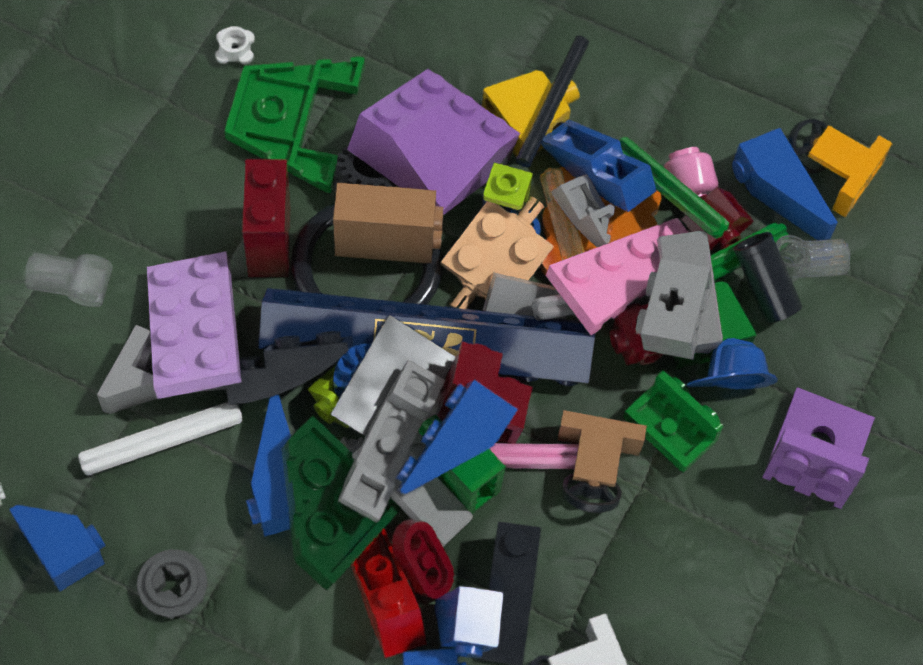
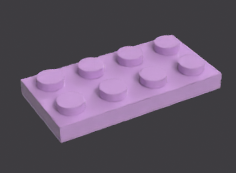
[147,251,241,399]

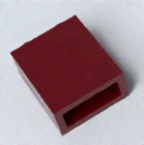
[242,159,291,277]

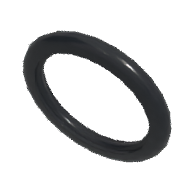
[291,203,443,305]

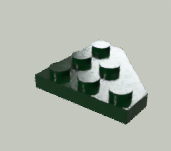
[281,416,401,591]

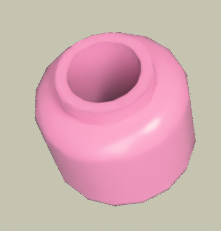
[663,147,718,197]

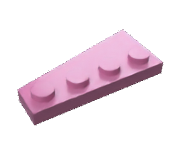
[546,218,688,336]

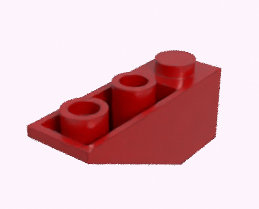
[351,529,427,658]

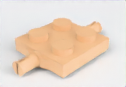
[441,197,554,309]

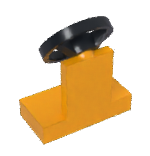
[788,119,892,218]

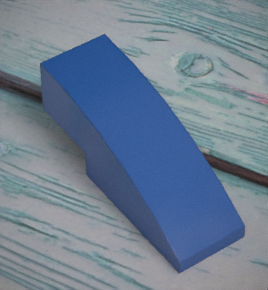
[541,120,657,212]

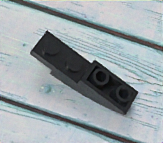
[190,331,353,405]

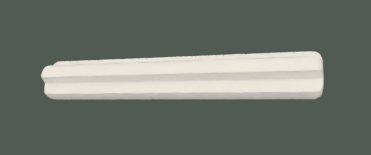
[79,402,242,475]

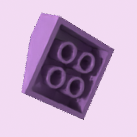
[347,69,520,215]

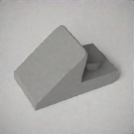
[97,325,157,414]

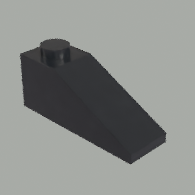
[479,521,541,665]

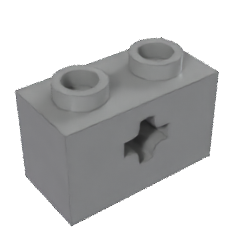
[636,258,712,360]

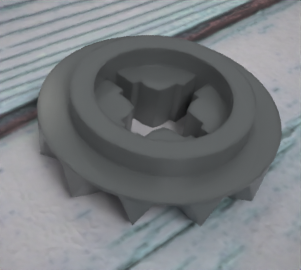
[137,549,208,619]

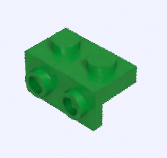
[623,371,723,473]

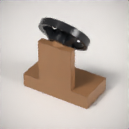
[557,410,646,513]

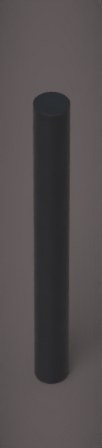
[516,35,589,168]

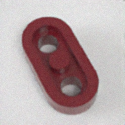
[392,520,454,599]

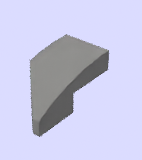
[551,174,615,247]

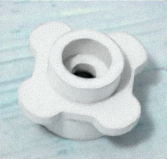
[215,26,255,64]

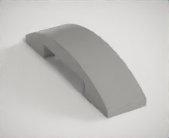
[338,359,445,522]

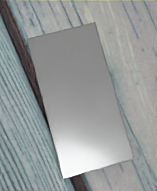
[483,272,567,319]

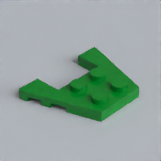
[224,57,365,193]

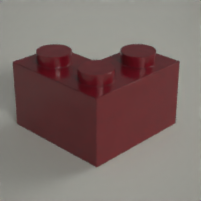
[436,341,532,444]

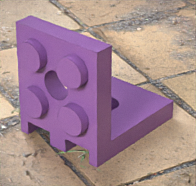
[762,387,875,509]

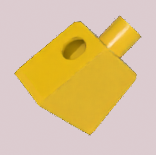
[482,70,580,157]

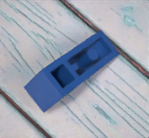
[732,128,838,244]
[246,394,291,537]

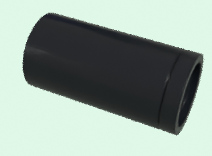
[734,232,803,323]

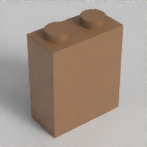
[333,183,444,263]

